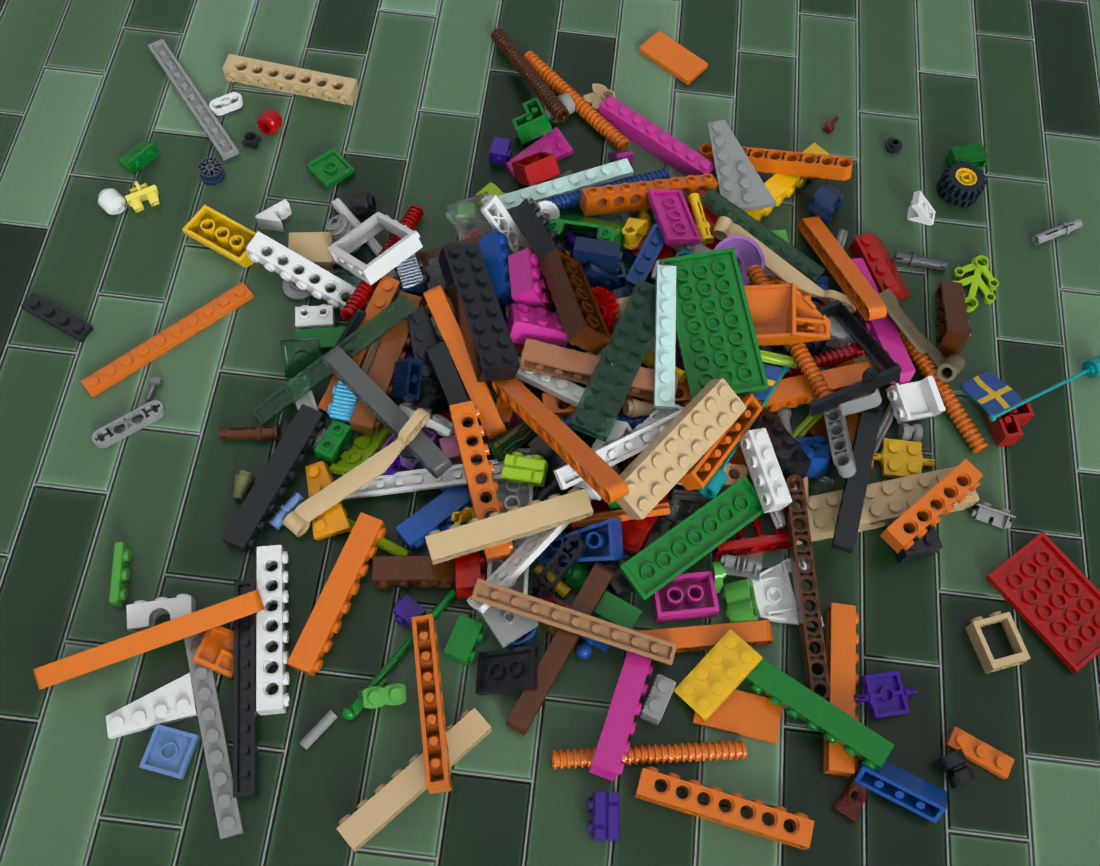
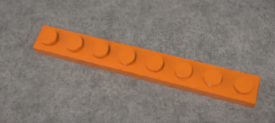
[318,275,401,412]

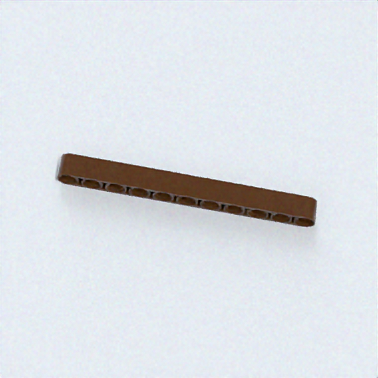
[784,475,831,699]

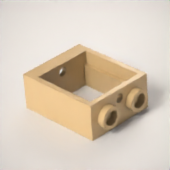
[965,611,1031,674]

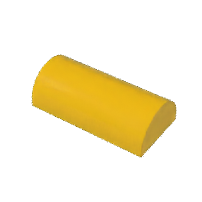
[182,204,256,267]

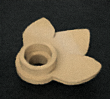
[583,83,616,110]

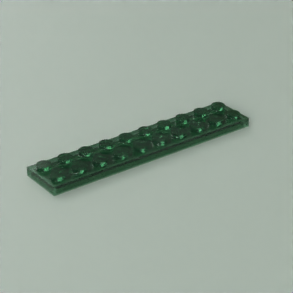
[568,279,656,442]

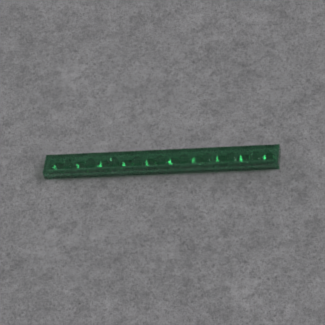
[251,294,417,426]

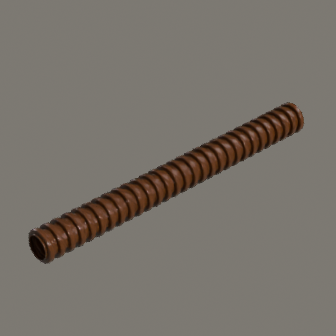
[491,28,569,122]

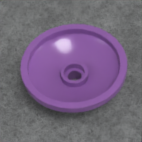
[713,235,765,285]

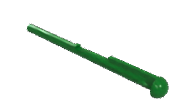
[341,588,457,720]

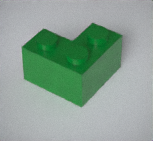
[512,97,553,145]

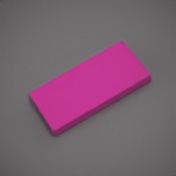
[647,189,701,245]

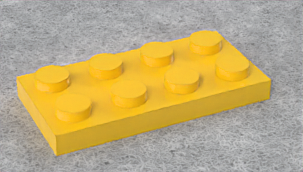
[673,629,763,721]

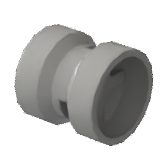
[898,423,923,442]

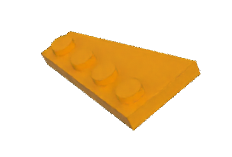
[305,461,353,541]

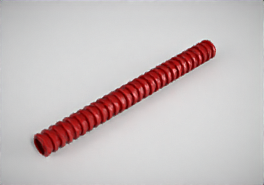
[340,205,424,321]
[779,342,867,379]

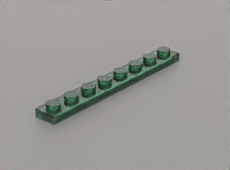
[700,188,826,283]

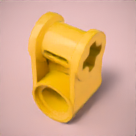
[621,217,648,249]

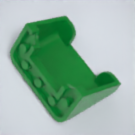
[548,214,625,258]

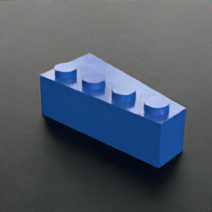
[539,518,624,564]

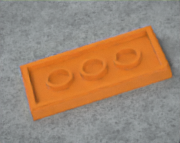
[638,31,708,85]
[692,690,782,744]

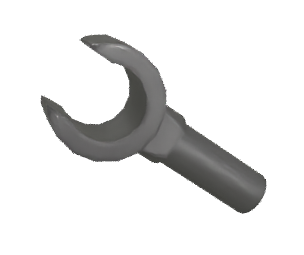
[145,375,164,401]

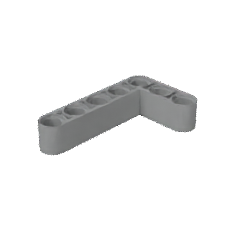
[824,388,882,478]

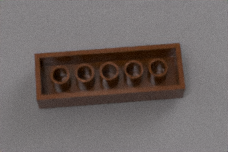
[539,248,612,355]

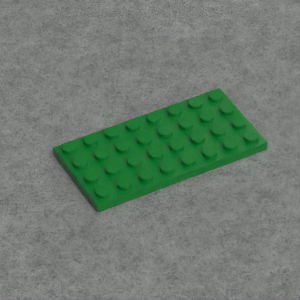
[659,247,769,400]

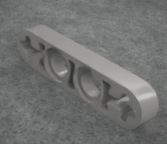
[92,400,166,449]

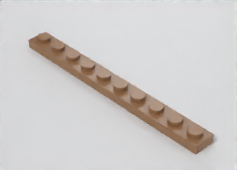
[470,578,677,665]

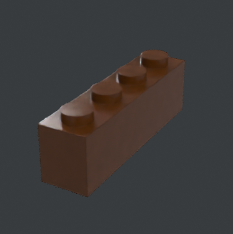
[372,556,456,589]

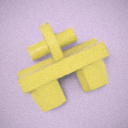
[125,181,160,213]

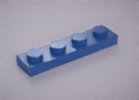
[624,223,665,290]

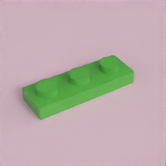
[109,542,132,608]

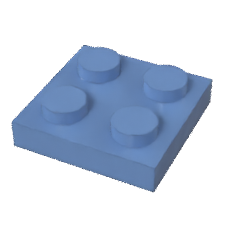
[139,724,199,780]

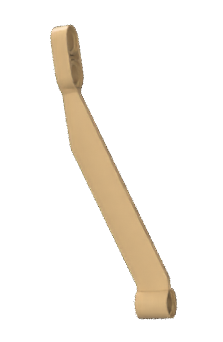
[712,216,856,313]
[283,408,430,537]

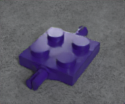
[854,671,917,719]

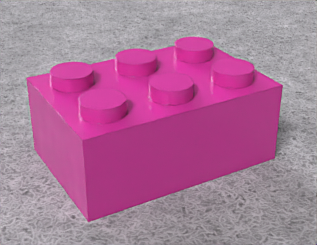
[508,248,550,311]
[506,303,568,348]
[651,571,719,624]

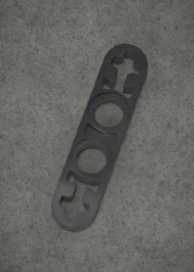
[528,536,587,600]

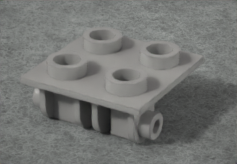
[721,552,763,581]

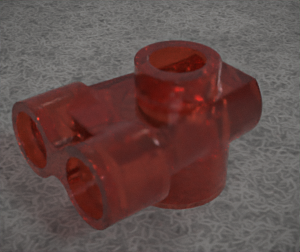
[833,782,867,822]

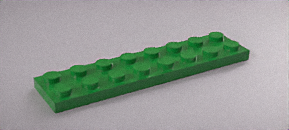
[618,476,764,601]

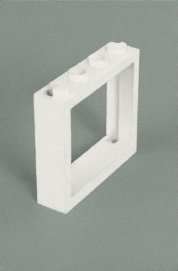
[327,212,423,285]

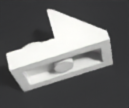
[907,191,936,226]
[255,199,292,232]

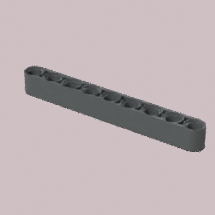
[322,346,453,479]

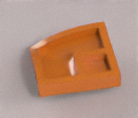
[191,626,234,679]

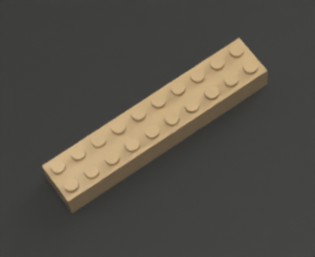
[781,466,980,545]

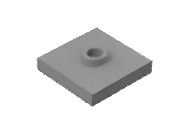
[480,590,539,648]

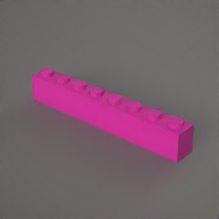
[598,95,715,176]
[851,257,916,384]

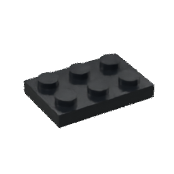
[475,645,538,696]

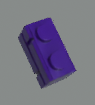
[587,792,620,842]

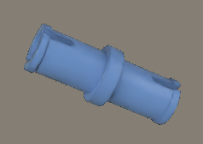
[269,492,305,530]

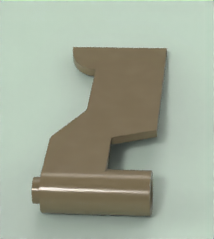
[878,288,965,382]

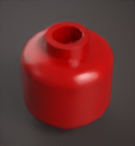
[257,109,283,135]

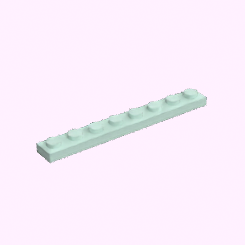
[498,158,634,213]
[654,265,676,410]

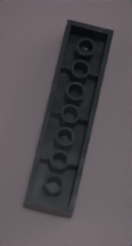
[438,243,520,382]

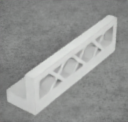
[480,195,531,254]

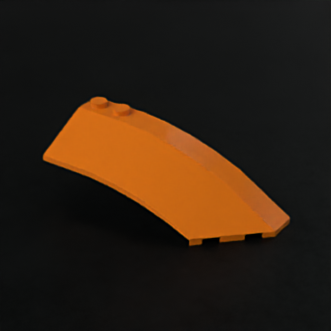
[676,282,830,346]

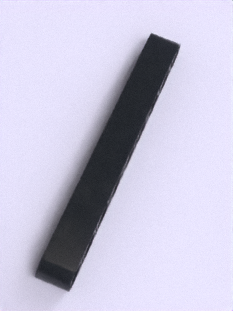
[831,405,883,554]

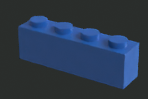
[478,229,513,307]
[395,485,473,552]
[854,759,947,823]

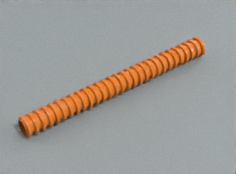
[524,51,629,151]
[746,264,833,399]
[890,316,988,454]
[551,739,747,769]

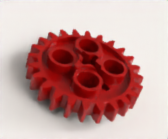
[591,286,620,335]

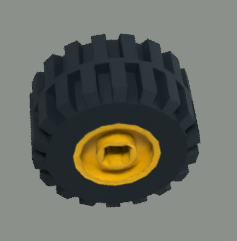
[937,161,987,208]

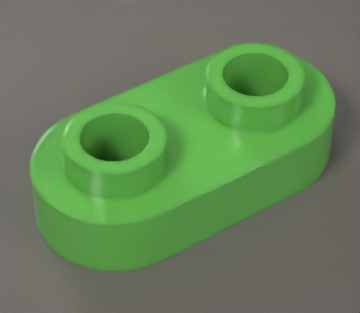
[709,562,726,593]

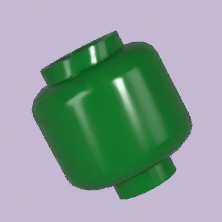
[564,562,592,591]

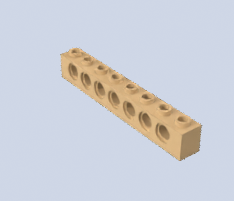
[222,54,359,106]

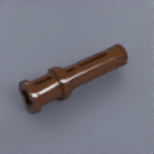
[219,424,281,441]

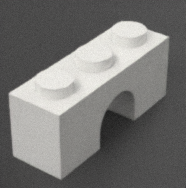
[126,594,196,634]

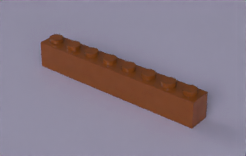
[350,291,425,436]

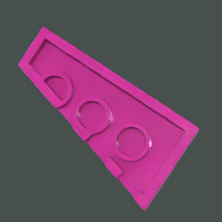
[506,127,573,179]

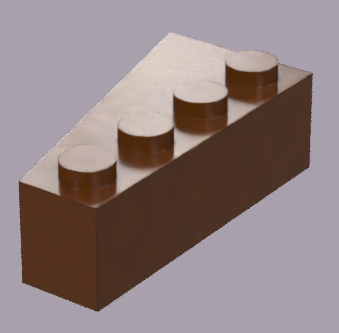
[935,280,972,357]

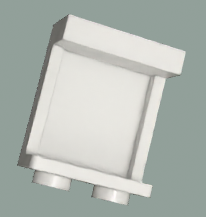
[886,376,946,424]

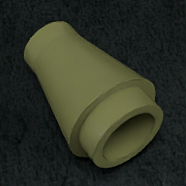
[232,470,254,501]

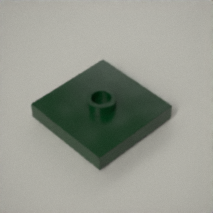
[280,337,324,378]

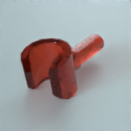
[823,116,839,134]

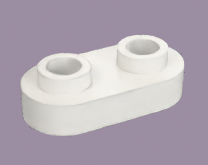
[209,92,243,116]

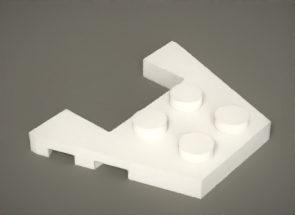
[749,558,824,628]

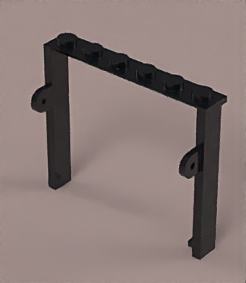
[809,300,901,417]

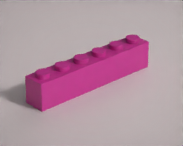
[589,651,654,781]

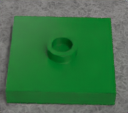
[306,148,355,190]

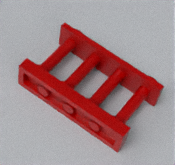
[712,512,789,559]

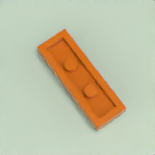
[945,726,1015,780]

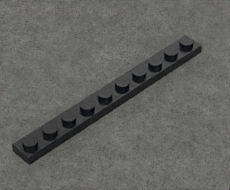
[233,579,258,798]

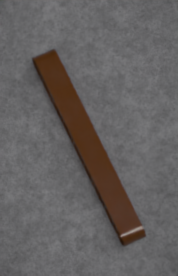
[505,561,616,736]

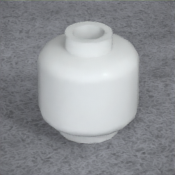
[98,188,126,215]

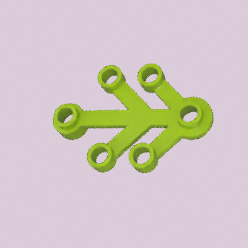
[952,255,999,312]

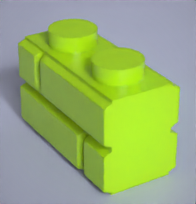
[502,452,548,487]

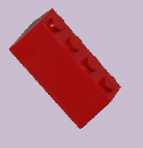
[849,232,910,300]

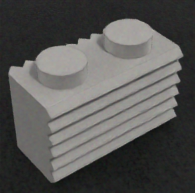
[639,674,677,726]

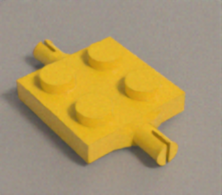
[873,438,935,478]

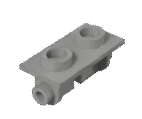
[970,501,1016,530]

